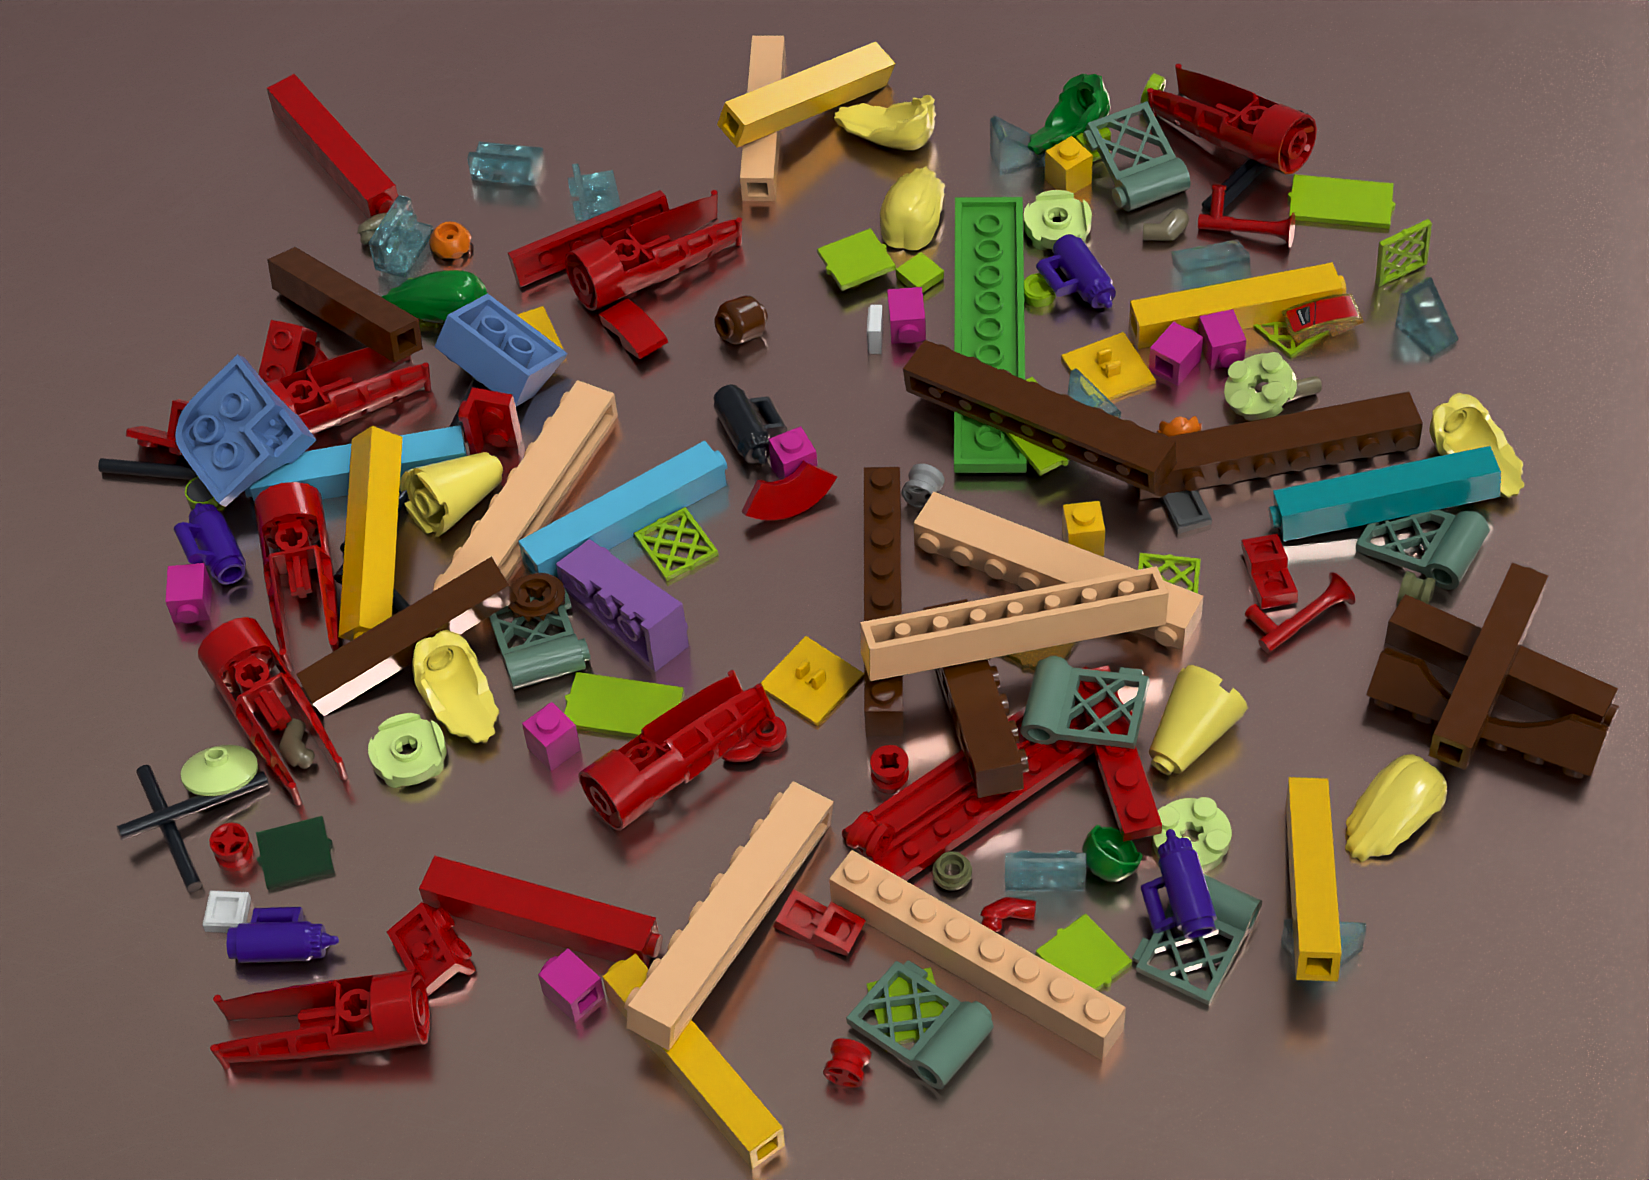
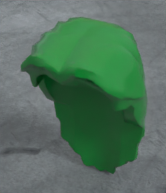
[1027,74,1111,155]
[382,270,488,324]

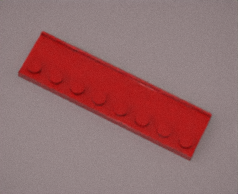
[842,666,1132,881]

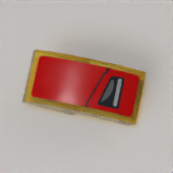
[1282,293,1365,344]

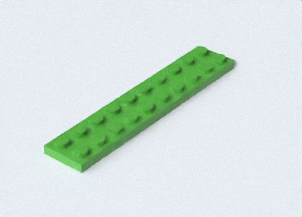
[954,197,1026,473]

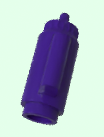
[1036,234,1116,309]
[174,503,246,585]
[1140,829,1217,939]
[226,907,339,963]

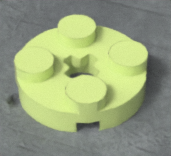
[1024,190,1092,250]
[1224,352,1297,421]
[368,713,447,788]
[1152,797,1232,873]

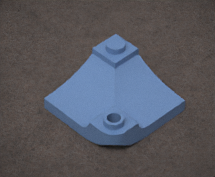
[175,354,317,506]

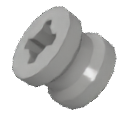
[901,464,945,509]

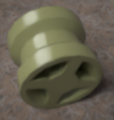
[1396,571,1436,607]

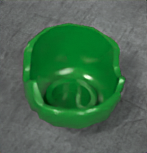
[1082,825,1143,882]

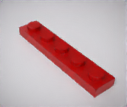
[508,190,669,287]
[1078,665,1162,842]

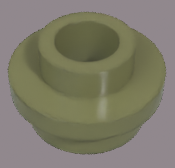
[933,851,972,890]

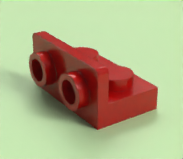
[459,387,522,455]
[386,902,476,996]

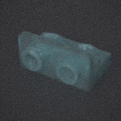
[467,142,544,186]
[567,163,621,222]
[368,195,433,278]
[1171,239,1251,290]
[1005,850,1086,891]

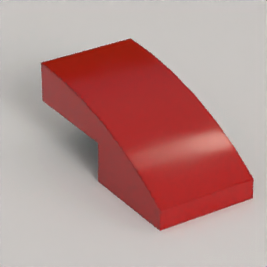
[599,298,669,359]
[1241,534,1298,609]
[773,889,866,956]

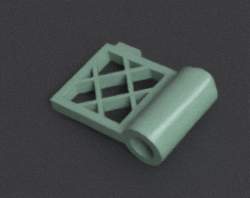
[1083,101,1191,212]
[1356,510,1490,590]
[489,589,591,690]
[1020,656,1150,749]
[1132,874,1262,1006]
[846,960,994,1089]

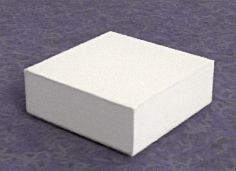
[867,305,883,354]
[203,891,251,933]

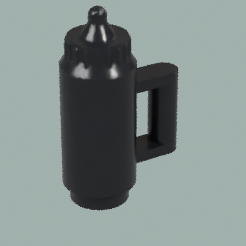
[713,384,787,465]

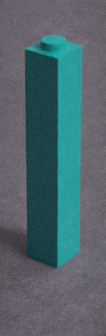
[1268,446,1501,541]

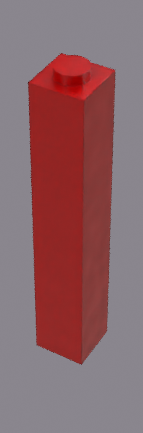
[266,74,401,219]
[419,855,663,966]

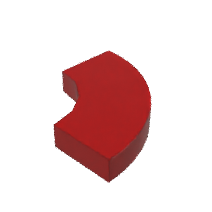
[741,460,837,520]

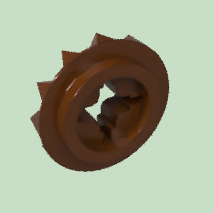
[508,573,565,622]

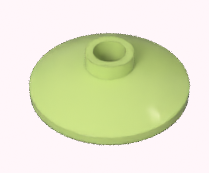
[181,745,258,796]

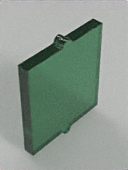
[256,816,335,890]

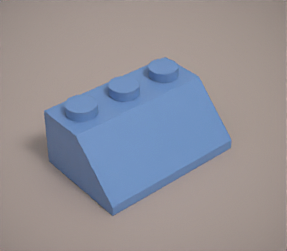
[434,293,568,407]

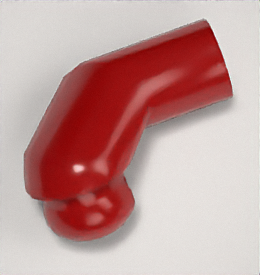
[980,897,1037,932]

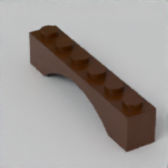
[1366,647,1610,778]

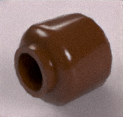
[714,295,768,345]

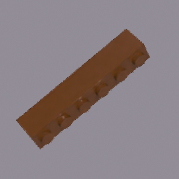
[923,599,1029,798]

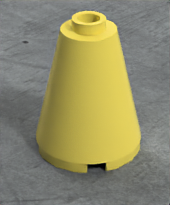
[400,452,503,537]
[1149,665,1248,775]

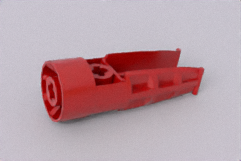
[1147,64,1317,174]
[565,190,742,311]
[266,347,431,434]
[255,482,339,672]
[198,617,348,806]
[578,670,775,831]
[210,969,430,1070]

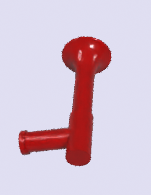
[1198,184,1295,248]
[1245,572,1356,654]

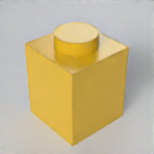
[1045,136,1093,193]
[1062,501,1105,557]

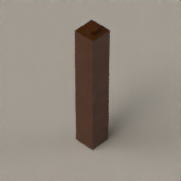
[267,247,423,363]
[296,556,518,716]
[1428,562,1549,770]
[1385,594,1620,727]

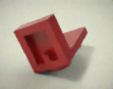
[258,320,318,383]

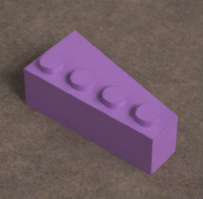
[556,539,689,672]

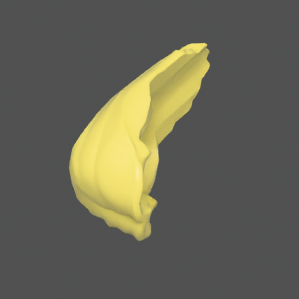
[834,95,936,150]
[880,166,945,251]
[1429,393,1524,498]
[412,630,499,744]
[1345,754,1447,862]

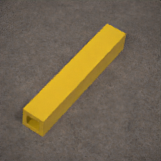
[717,41,896,148]
[1129,262,1346,349]
[338,426,403,641]
[1286,777,1342,982]
[603,953,785,1170]

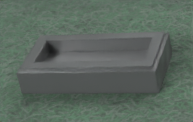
[1160,490,1212,534]

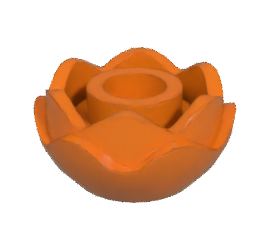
[429,221,472,259]
[1156,416,1202,437]

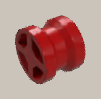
[870,745,909,794]
[846,811,895,861]
[209,822,254,872]
[823,1038,872,1088]

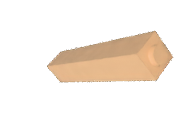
[740,36,786,201]

